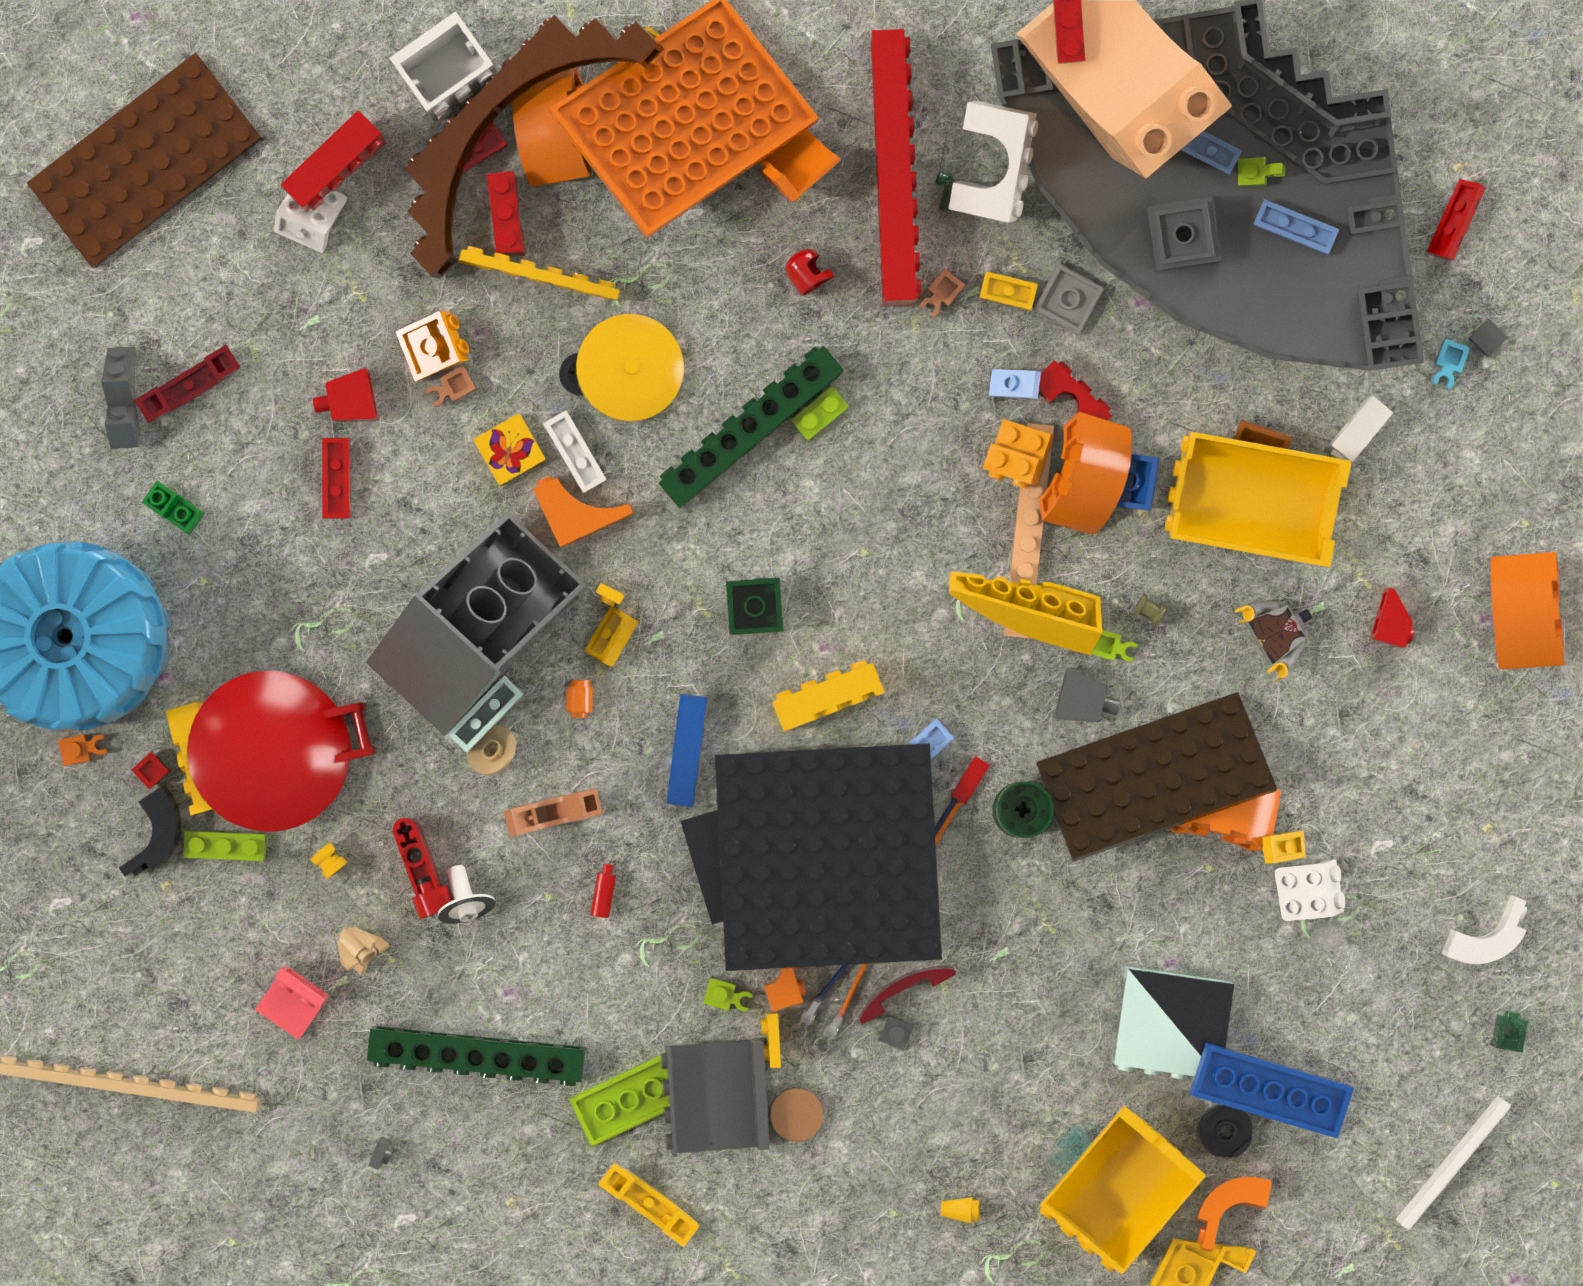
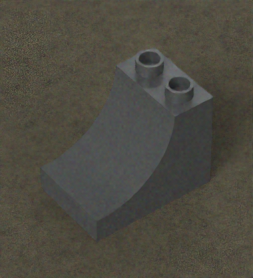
[366,512,586,736]

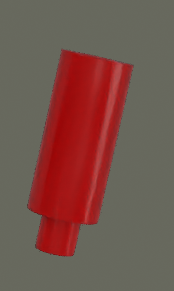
[590,863,616,918]

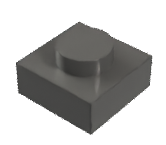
[879,1015,914,1051]
[368,1137,393,1170]

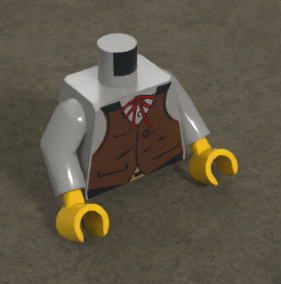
[1235,601,1313,682]

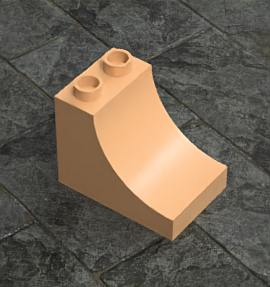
[1016,0,1232,178]

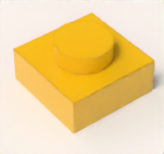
[596,583,626,607]

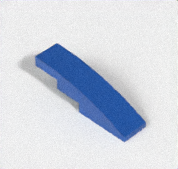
[666,694,707,807]

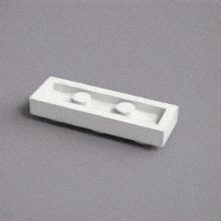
[543,410,607,493]

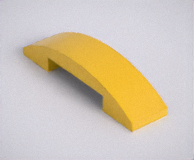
[598,1162,700,1247]

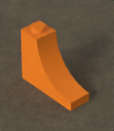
[533,475,634,548]

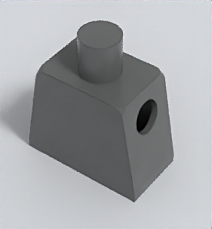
[1054,669,1120,722]

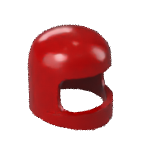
[785,248,836,296]

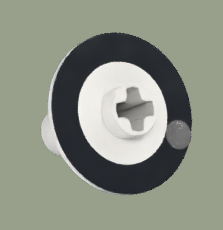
[437,865,496,924]

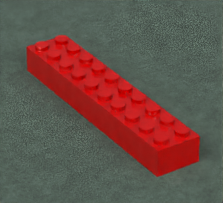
[871,29,921,307]

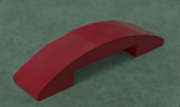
[134,345,241,423]
[859,966,956,1025]

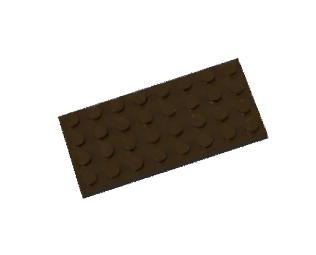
[1036,692,1277,862]

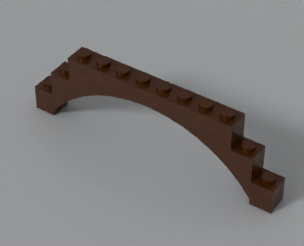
[404,15,664,279]

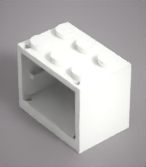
[389,11,497,120]

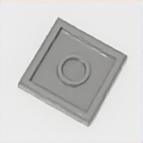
[1033,263,1105,336]

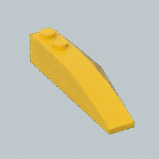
[949,571,1102,655]

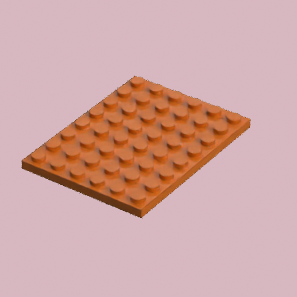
[549,0,819,238]

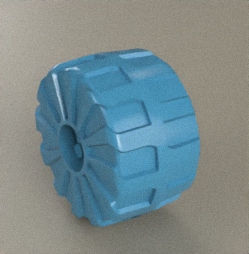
[0,541,171,732]

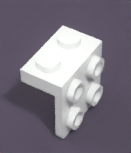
[1275,859,1345,921]

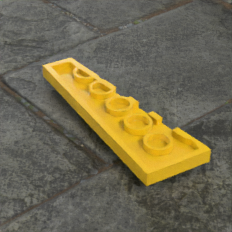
[457,246,620,301]

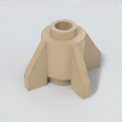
[338,926,389,975]

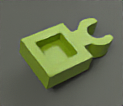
[1090,630,1137,662]
[703,977,753,1012]

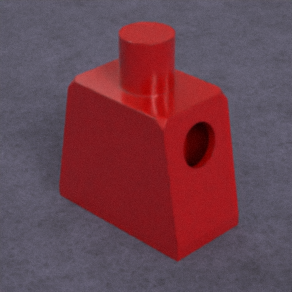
[313,368,379,422]

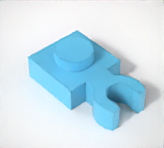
[1432,339,1470,390]

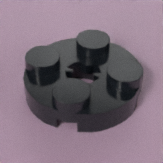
[1198,1104,1253,1158]

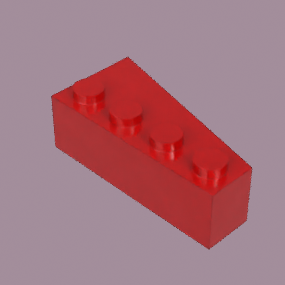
[280,110,386,213]

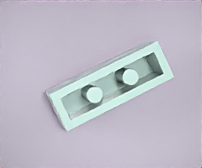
[447,676,525,753]

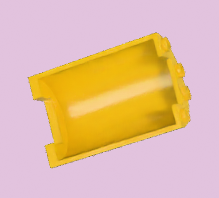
[1164,432,1352,567]

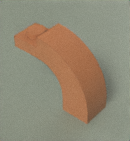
[504,788,603,837]

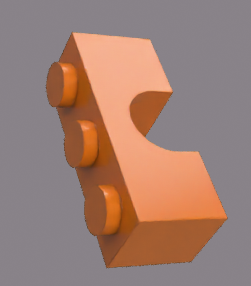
[764,967,806,1012]

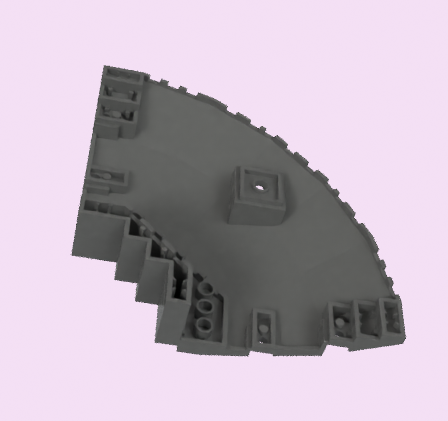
[991,0,1424,371]

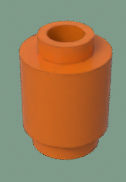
[566,680,593,718]

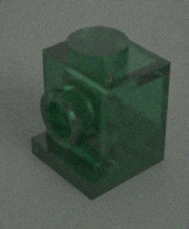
[1490,1010,1528,1053]

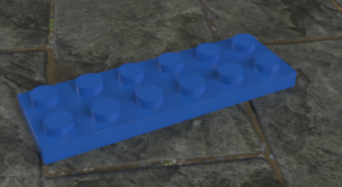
[1189,1043,1354,1139]

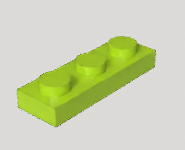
[183,830,266,861]

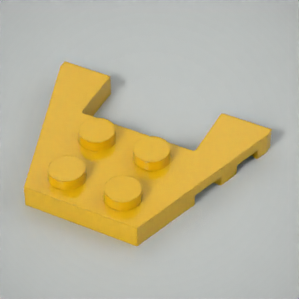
[1149,1238,1256,1286]

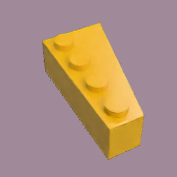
[772,659,885,732]
[166,701,212,815]

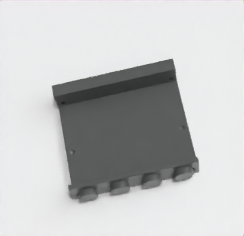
[661,1039,770,1157]

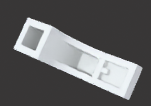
[1441,895,1527,964]

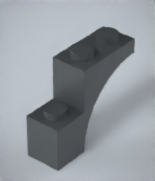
[101,346,141,449]

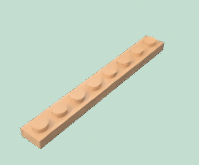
[1003,423,1054,639]

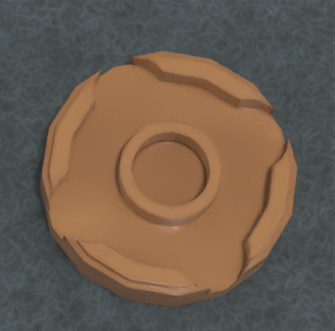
[770,1087,823,1142]

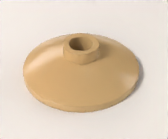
[467,725,516,775]

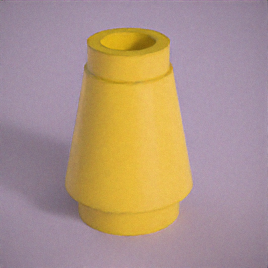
[941,1197,980,1224]

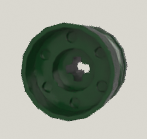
[992,782,1054,838]

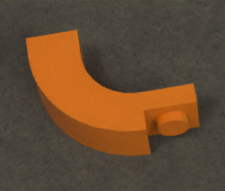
[1195,1177,1272,1252]

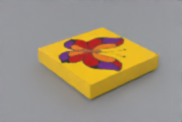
[473,413,546,486]

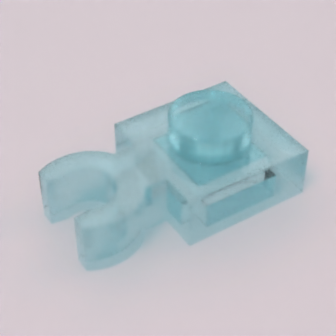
[1049,1124,1094,1175]

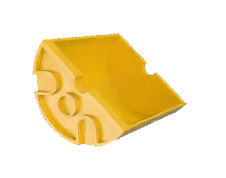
[1039,1105,1206,1275]

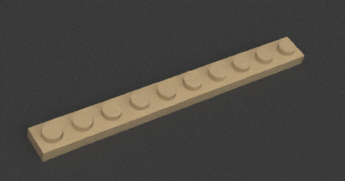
[0,1055,262,1113]

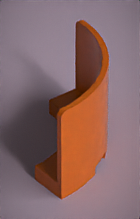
[513,67,592,187]
[759,129,841,202]
[1039,412,1132,535]
[1491,552,1565,669]
[1168,788,1281,851]

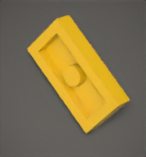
[979,271,1038,311]
[1262,831,1306,864]
[761,1011,781,1068]

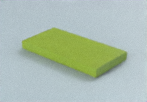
[569,1055,668,1147]

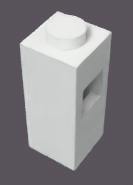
[1327,396,1393,462]

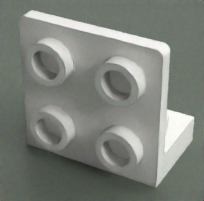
[274,191,347,253]

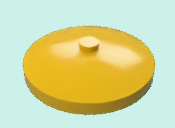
[576,314,684,422]

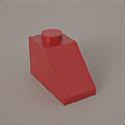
[1370,587,1414,648]

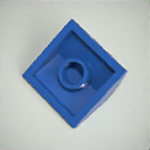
[1116,454,1160,511]

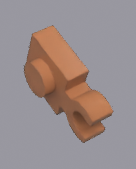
[919,268,965,319]
[426,365,477,407]

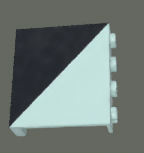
[1112,966,1235,1079]

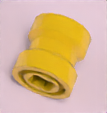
[310,842,348,880]

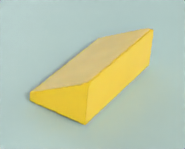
[584,606,639,667]

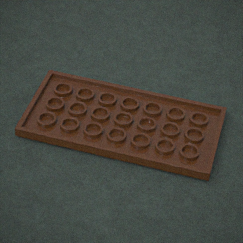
[27,52,263,269]

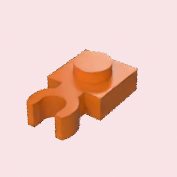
[58,734,109,766]

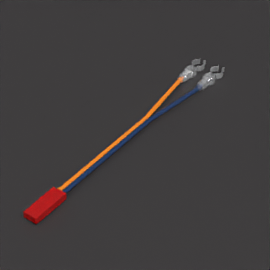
[789,756,990,1058]

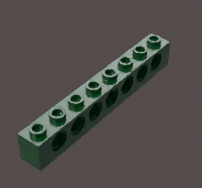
[658,346,844,509]
[367,1026,586,1086]

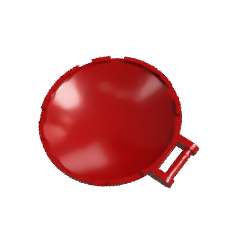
[187,671,376,832]

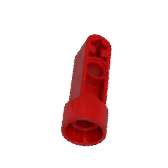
[393,818,453,920]

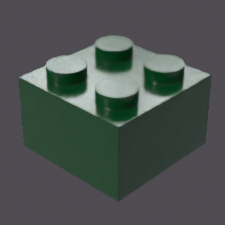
[726,578,784,635]

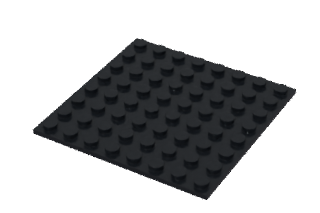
[715,743,942,971]

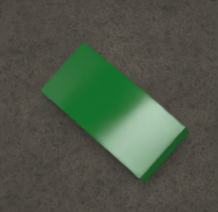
[142,481,205,535]

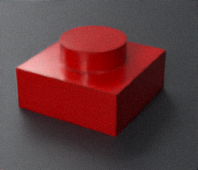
[131,751,171,789]

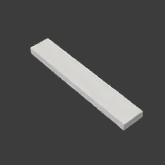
[1396,1096,1511,1230]

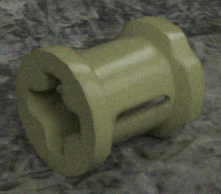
[1132,593,1167,627]

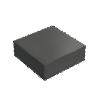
[1468,319,1508,357]

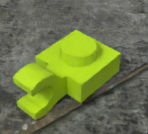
[1238,157,1285,187]

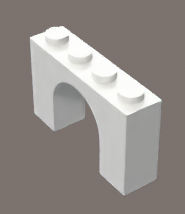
[949,101,1038,223]

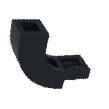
[119,786,181,877]

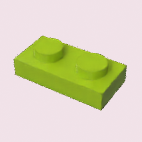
[791,387,849,441]

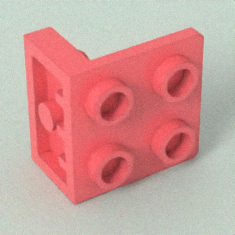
[256,965,330,1039]

